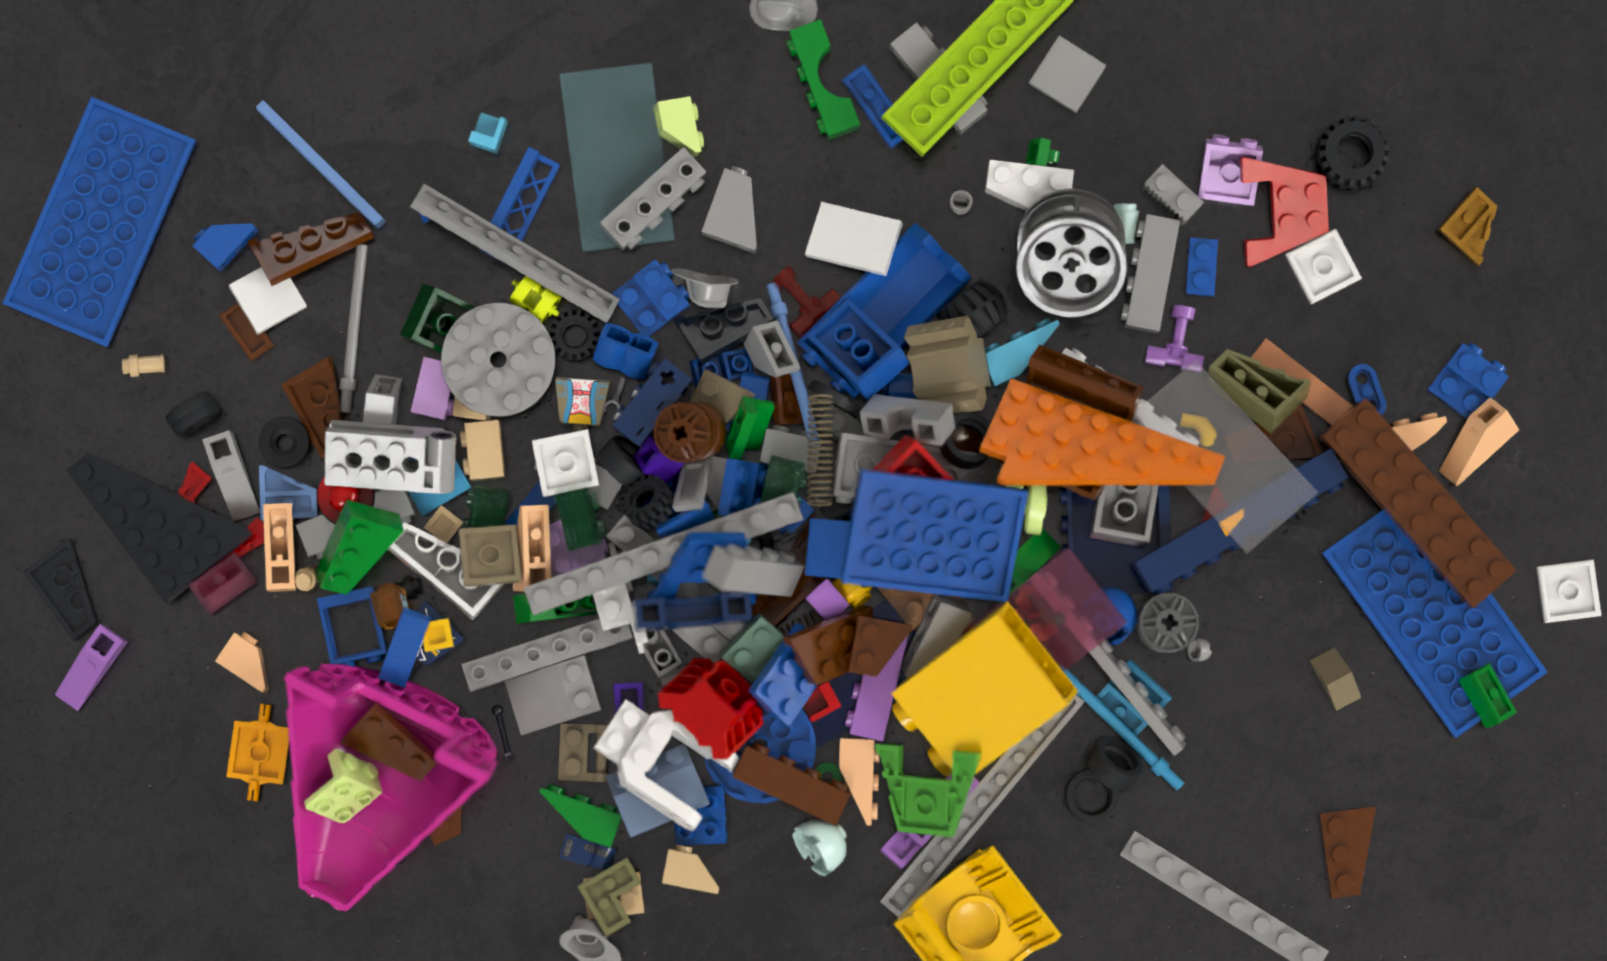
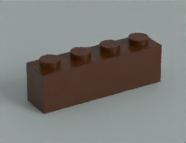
[732,742,851,826]

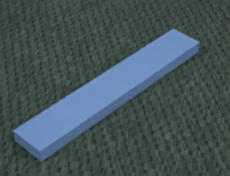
[256,100,386,228]

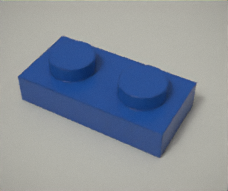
[1185,238,1218,297]

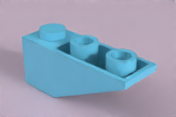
[985,319,1060,388]

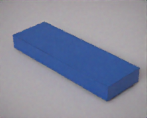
[841,64,904,149]
[378,608,431,688]

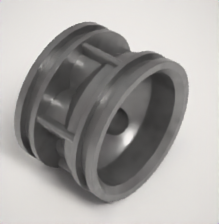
[1017,188,1126,317]

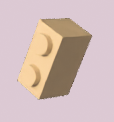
[460,420,506,481]

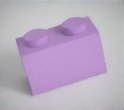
[410,357,454,422]

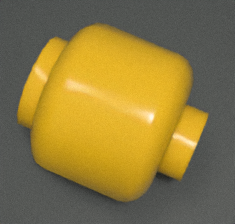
[831,578,872,609]

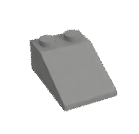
[1089,485,1158,548]
[504,655,602,735]

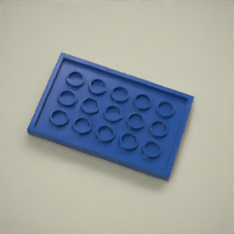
[840,469,1028,602]

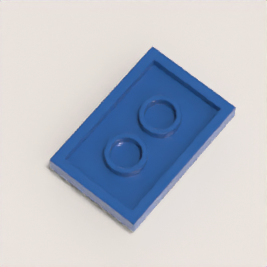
[748,624,818,727]

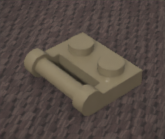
[558,724,610,782]

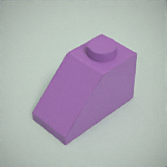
[806,579,849,621]

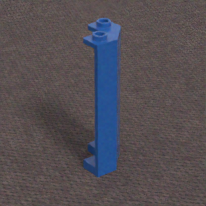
[797,223,972,399]

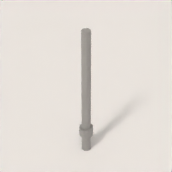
[339,245,368,414]

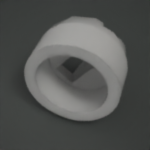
[950,190,973,215]
[1187,639,1212,661]

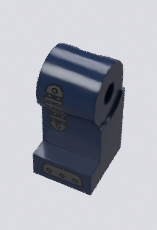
[559,833,616,870]

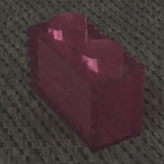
[189,553,257,615]

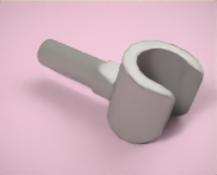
[604,377,627,413]

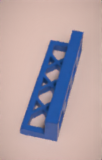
[478,147,561,262]

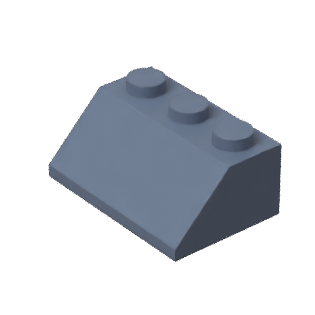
[606,744,710,837]

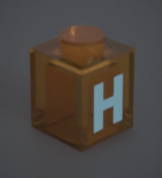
[369,583,410,630]

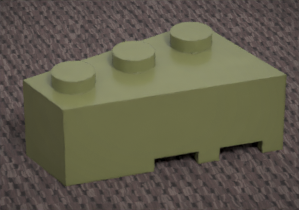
[1206,349,1311,434]

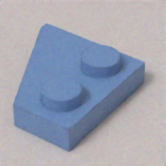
[259,465,319,521]

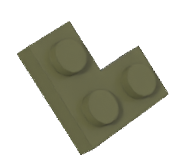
[578,858,642,937]

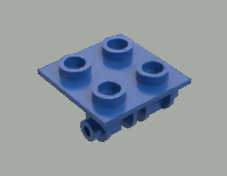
[674,786,728,846]

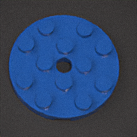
[703,701,816,803]

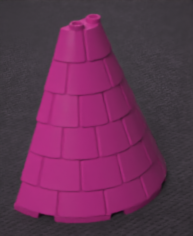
[284,664,497,911]

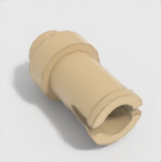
[122,354,165,377]
[295,565,318,591]

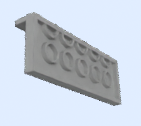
[829,433,1004,504]

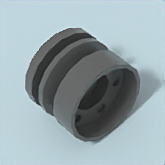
[1136,593,1199,653]

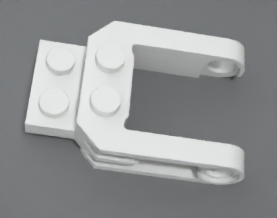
[594,700,740,831]

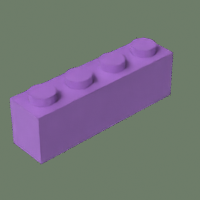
[845,636,908,741]

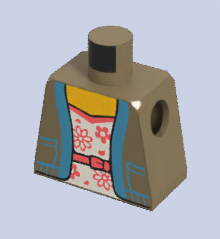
[555,377,611,433]

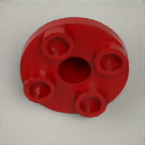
[317,477,374,523]

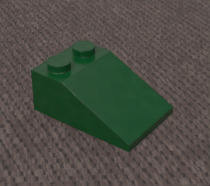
[400,284,476,355]

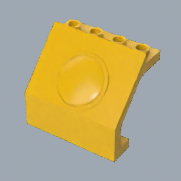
[894,846,1061,961]

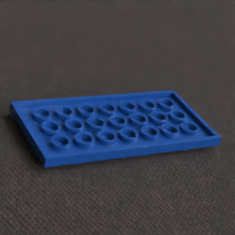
[2,97,196,348]
[1321,510,1547,738]

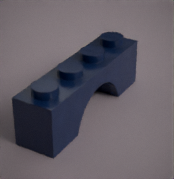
[632,591,752,633]

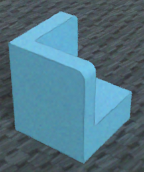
[468,113,508,154]

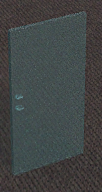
[559,63,675,252]

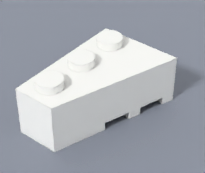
[985,160,1074,211]

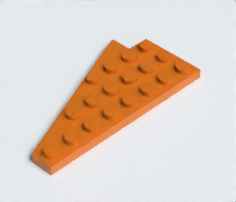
[980,378,1225,485]

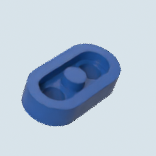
[1347,364,1386,416]

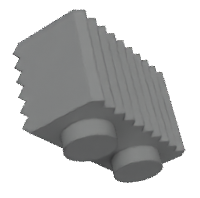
[1143,164,1204,225]

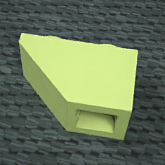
[653,96,704,157]

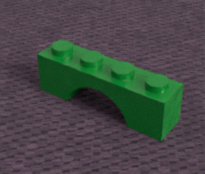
[786,19,860,140]

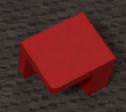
[803,681,842,722]

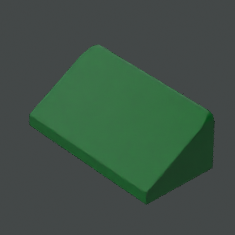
[1459,663,1517,729]

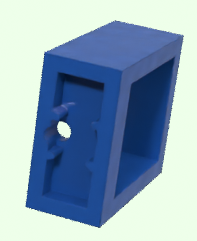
[317,586,389,666]

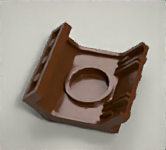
[990,344,1144,500]

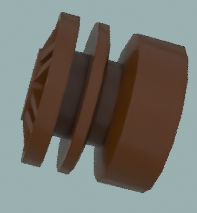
[654,401,727,463]

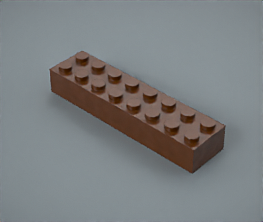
[1318,398,1517,608]

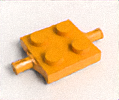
[226,704,290,801]

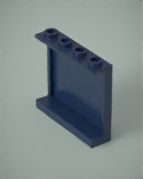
[1060,485,1173,595]

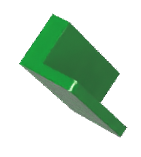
[726,396,775,460]

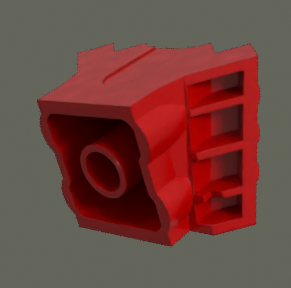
[658,657,764,760]

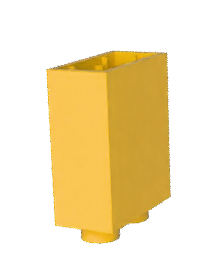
[891,601,1078,777]

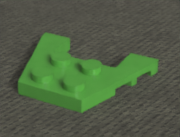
[875,743,981,837]

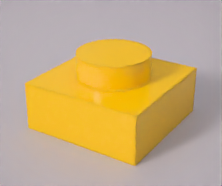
[423,618,454,652]

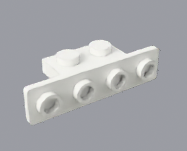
[593,542,648,654]

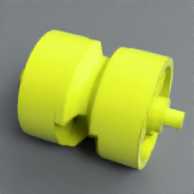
[509,276,562,324]

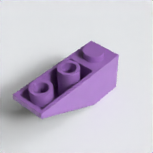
[55,624,128,711]

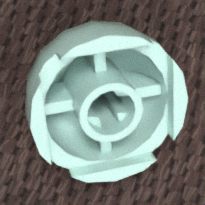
[793,818,846,876]

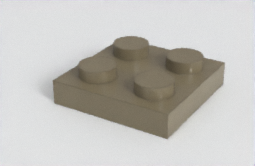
[458,525,521,587]

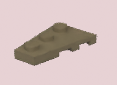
[682,369,756,437]

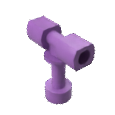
[1145,305,1204,374]

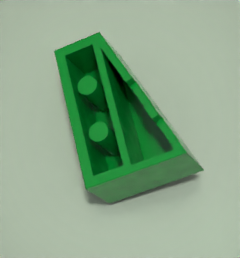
[316,500,404,595]

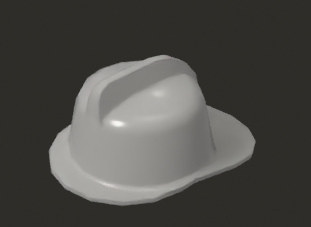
[750,0,818,31]
[671,268,739,308]
[559,915,621,961]

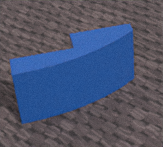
[689,348,754,389]

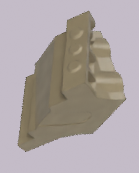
[904,316,991,415]

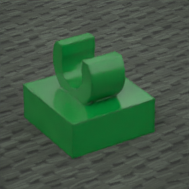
[1025,138,1060,167]

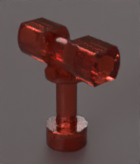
[773,266,841,339]

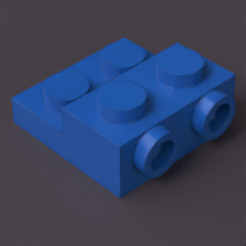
[611,259,690,337]
[1427,343,1509,420]
[718,458,770,516]

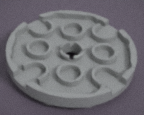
[441,303,555,417]

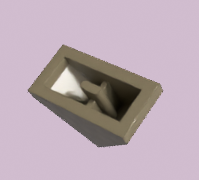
[1309,647,1361,711]

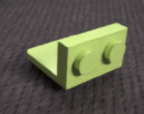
[304,749,383,823]

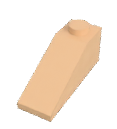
[263,503,297,592]
[513,505,551,592]

